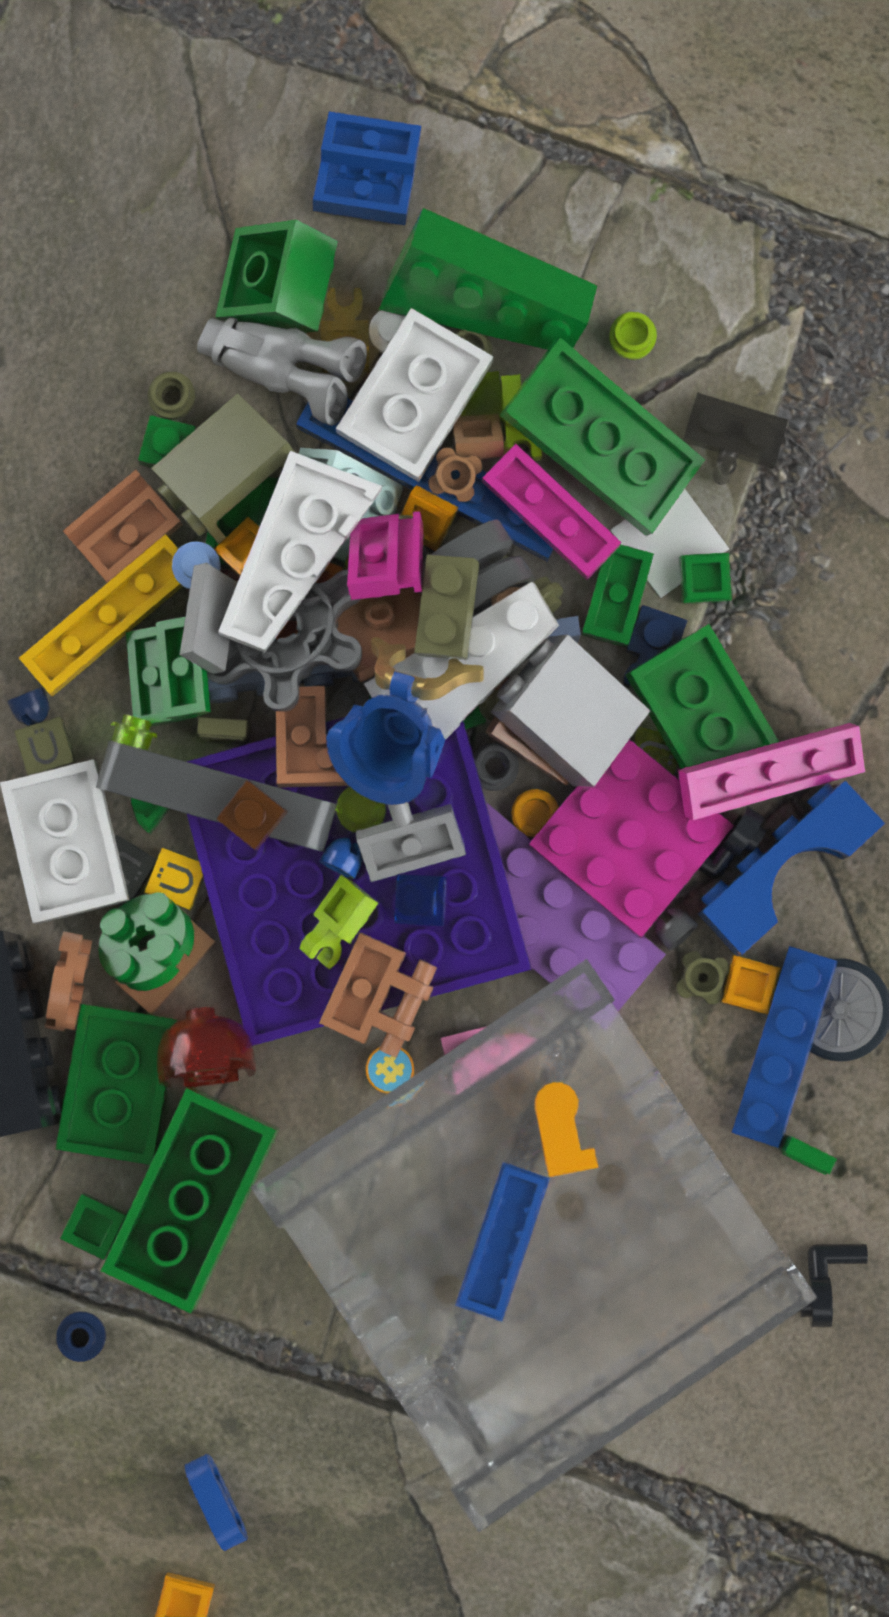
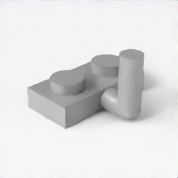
[356,802,466,882]

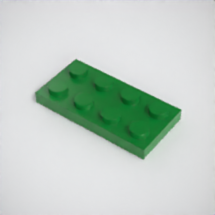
[500,338,705,536]

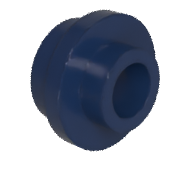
[56,1311,106,1362]

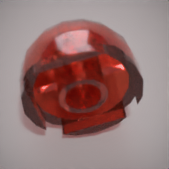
[157,1007,256,1088]

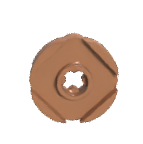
[45,931,93,1032]

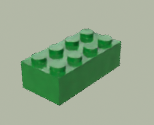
[101,1087,280,1314]

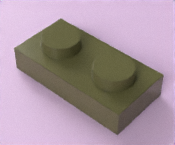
[414,555,479,660]

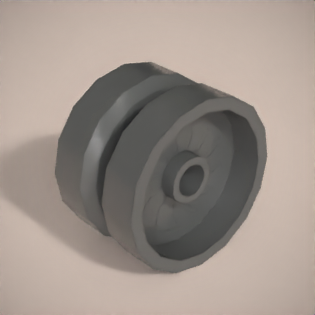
[420,519,536,617]

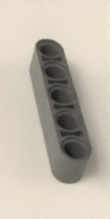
[96,740,337,852]

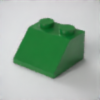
[215,219,338,333]

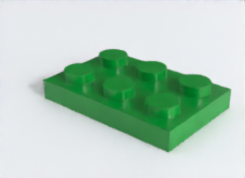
[625,624,779,769]
[55,1004,179,1165]

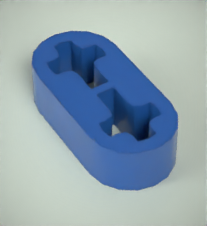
[185,1454,248,1551]

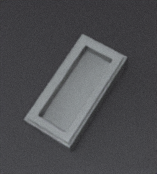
[180,563,238,674]

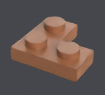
[276,686,349,788]

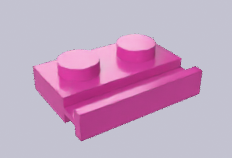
[347,511,423,600]

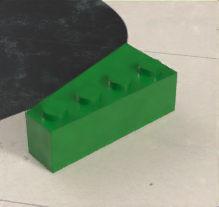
[378,208,598,350]

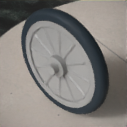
[810,958,889,1061]

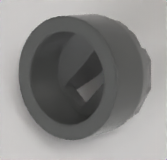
[654,908,698,951]

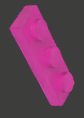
[482,444,621,580]

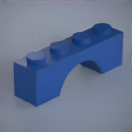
[698,781,885,956]

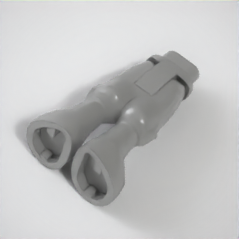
[197,318,367,426]

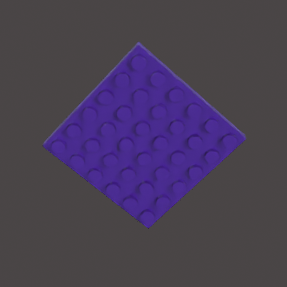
[186,716,532,1047]

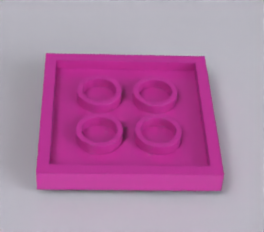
[528,739,734,938]

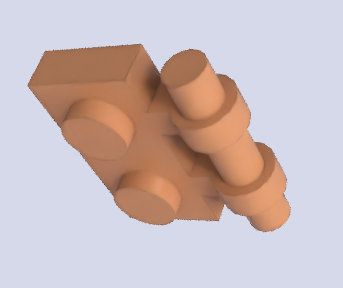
[319,933,437,1057]

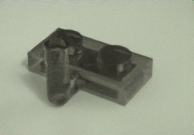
[683,393,788,485]

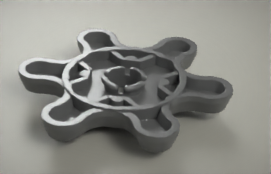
[207,570,362,712]

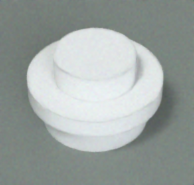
[369,310,406,353]

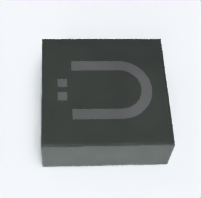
[115,835,157,900]

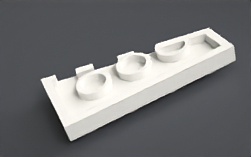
[218,451,382,653]
[364,582,559,739]

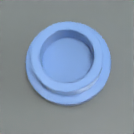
[172,541,221,589]

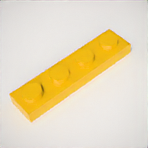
[19,534,183,697]

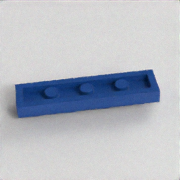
[732,946,838,1148]

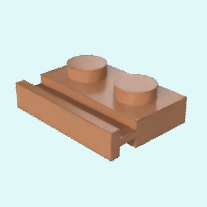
[63,470,182,583]

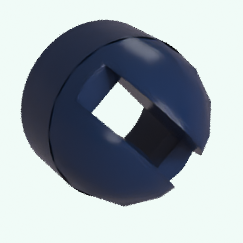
[7,686,50,726]

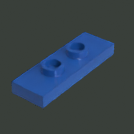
[455,1162,550,1322]

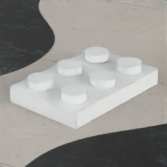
[336,308,493,482]
[0,759,130,924]

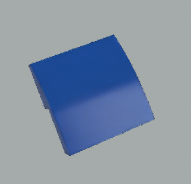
[313,111,421,225]

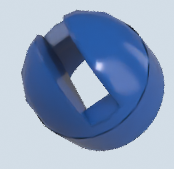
[319,837,363,879]

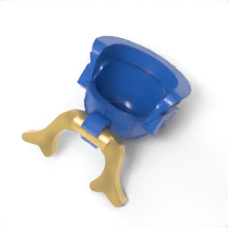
[326,637,484,805]

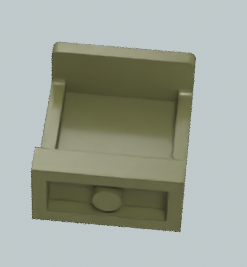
[151,393,295,544]

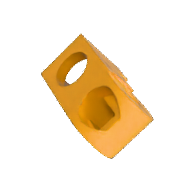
[534,1082,598,1177]

